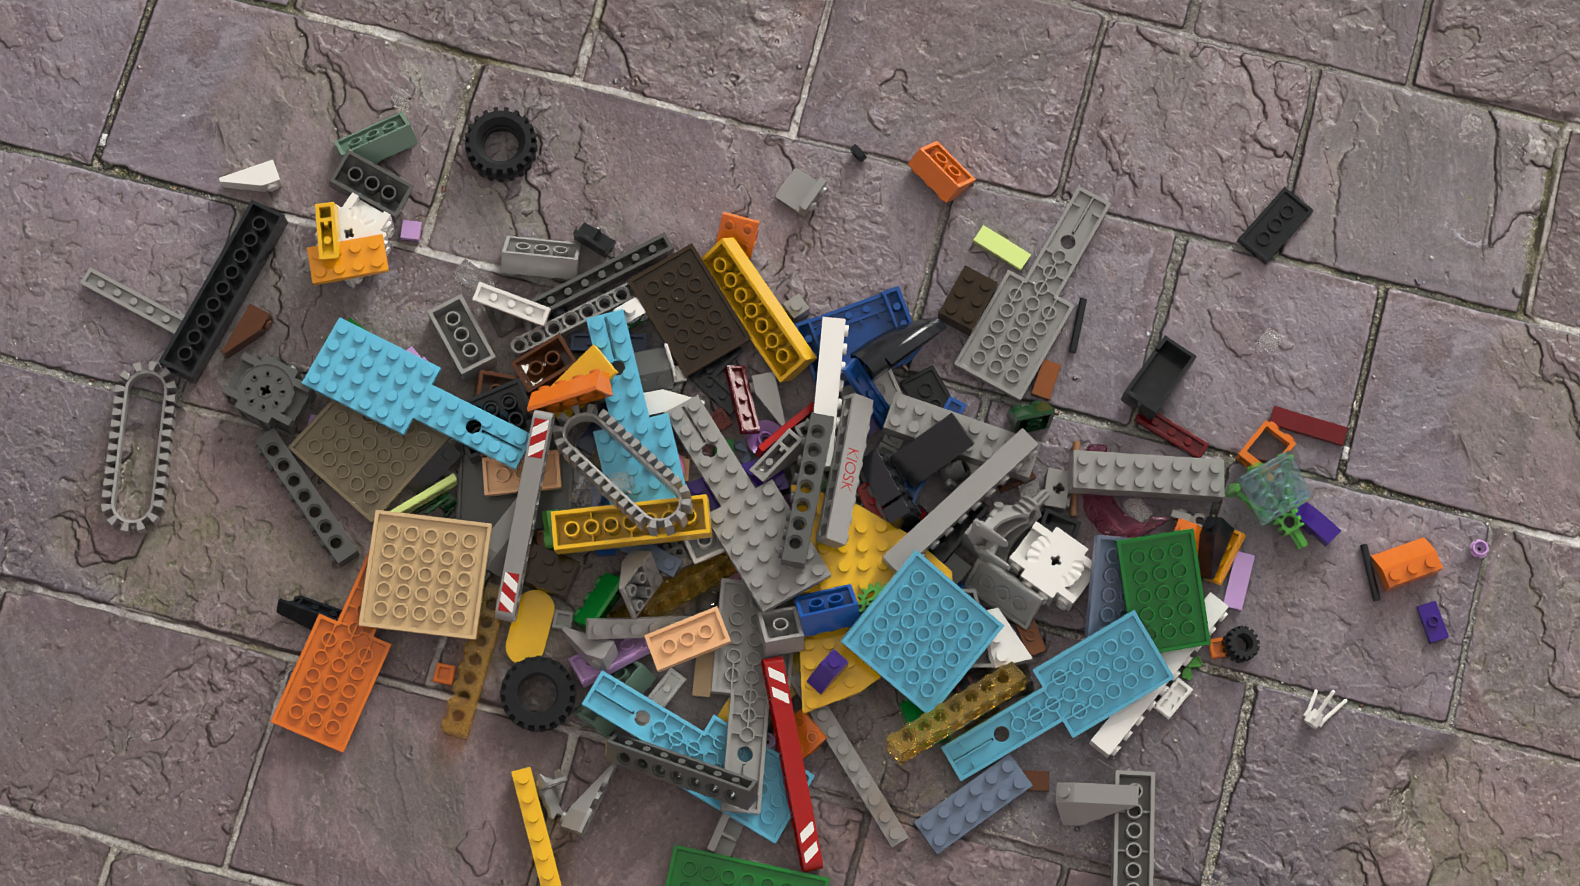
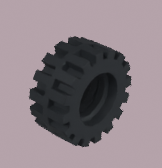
[1222,626,1260,663]

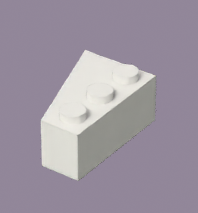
[987,608,1033,672]

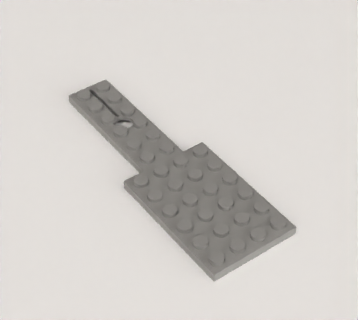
[953,186,1111,402]
[664,395,831,614]
[710,578,796,815]

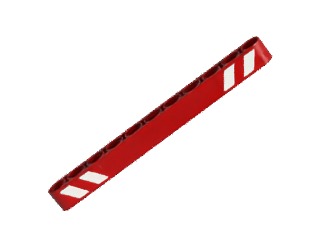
[761,656,823,872]

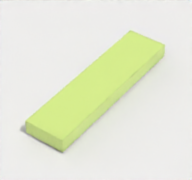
[391,473,458,514]

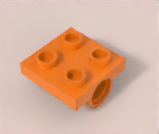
[716,212,760,258]
[772,708,828,760]

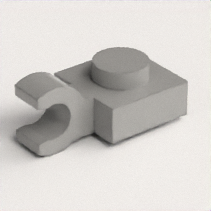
[1168,508,1204,527]

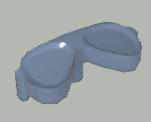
[734,439,752,464]

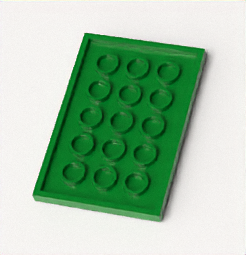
[1115,528,1211,653]

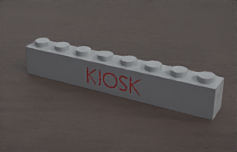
[816,393,874,548]

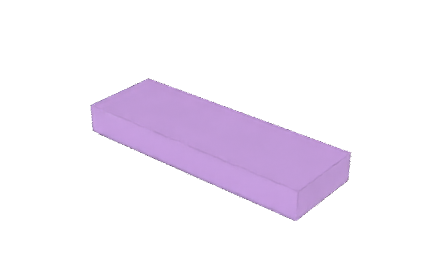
[1223,551,1255,612]

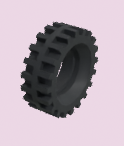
[465,107,538,182]
[500,656,576,732]

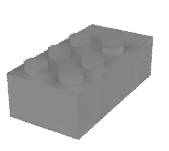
[427,294,498,382]

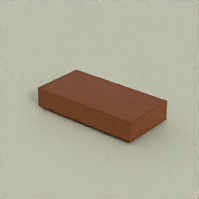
[1031,359,1061,401]

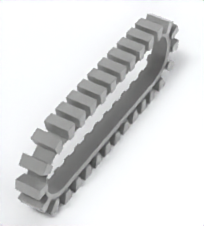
[101,361,179,536]
[553,404,693,537]

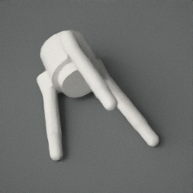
[664,343,687,384]
[1303,690,1347,729]

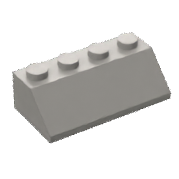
[501,236,582,281]

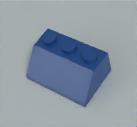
[794,584,860,637]

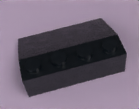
[463,377,533,464]

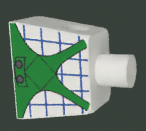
[613,297,649,331]

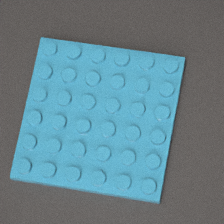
[840,550,1004,717]

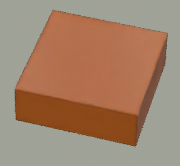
[1208,637,1230,659]
[433,662,457,686]

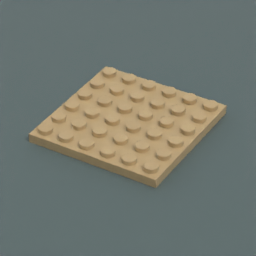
[359,510,493,640]

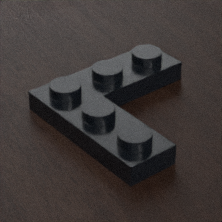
[689,347,743,417]

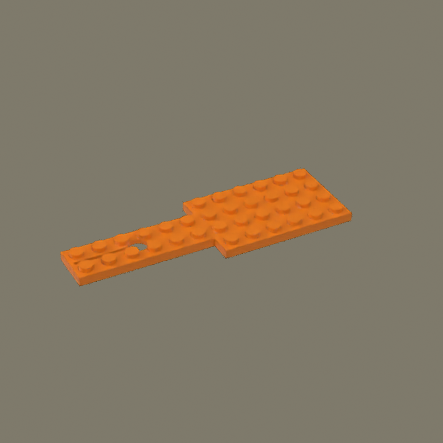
[270,550,392,753]

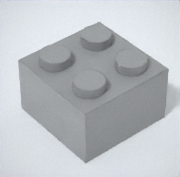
[757,606,804,657]

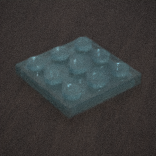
[1237,450,1313,526]

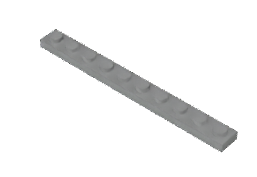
[791,672,909,848]

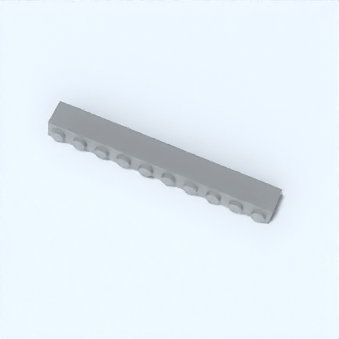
[882,428,1039,575]

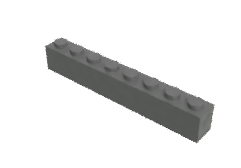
[530,232,674,317]

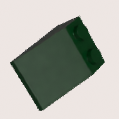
[1007,400,1055,433]

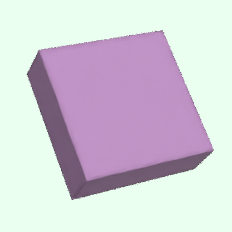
[400,220,422,242]

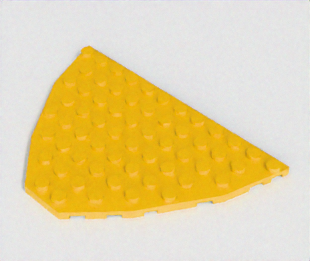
[791,485,953,714]

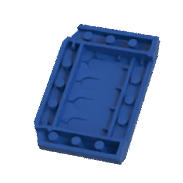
[794,286,923,387]

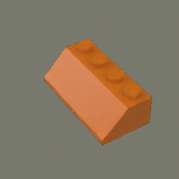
[527,369,613,414]

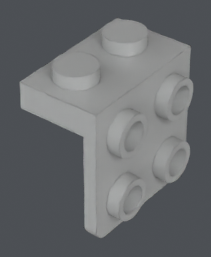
[776,168,827,217]

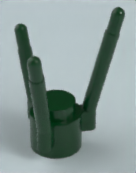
[413,491,457,518]

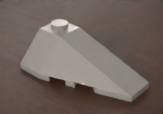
[486,498,517,578]
[559,763,617,838]
[1056,782,1139,826]

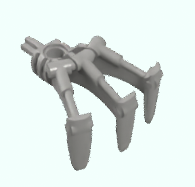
[972,489,1050,582]

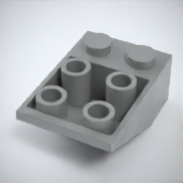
[619,550,663,619]

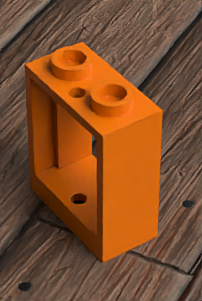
[1235,420,1296,481]

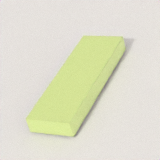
[973,225,1031,271]

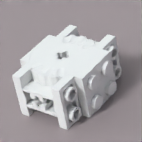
[315,192,395,288]
[1008,521,1092,611]

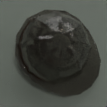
[690,588,719,616]

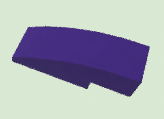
[1283,495,1341,547]

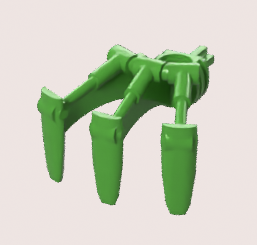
[1225,453,1308,550]

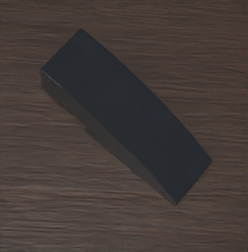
[1031,507,1081,539]

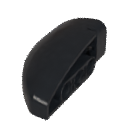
[850,317,947,382]

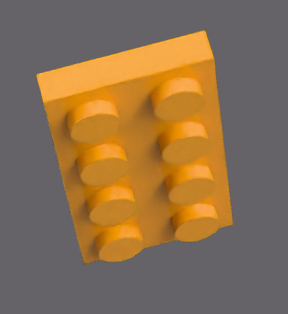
[307,234,389,286]

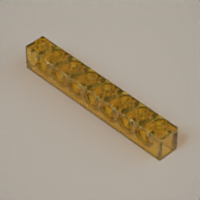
[606,552,737,640]
[441,582,503,741]
[886,661,1027,765]

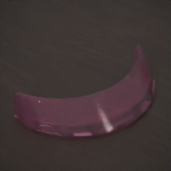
[1079,444,1169,538]

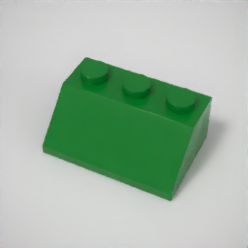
[573,572,621,631]

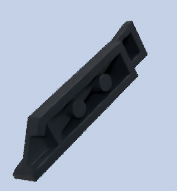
[276,596,342,630]

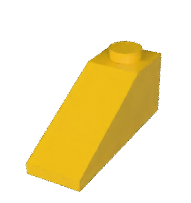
[315,202,340,261]

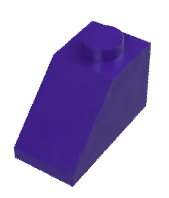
[806,649,848,695]

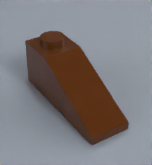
[221,304,273,359]

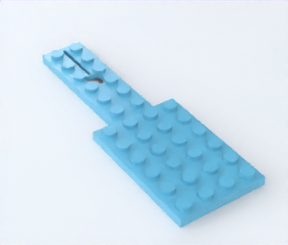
[586,309,685,505]
[302,317,529,471]
[941,610,1174,781]
[581,670,815,844]

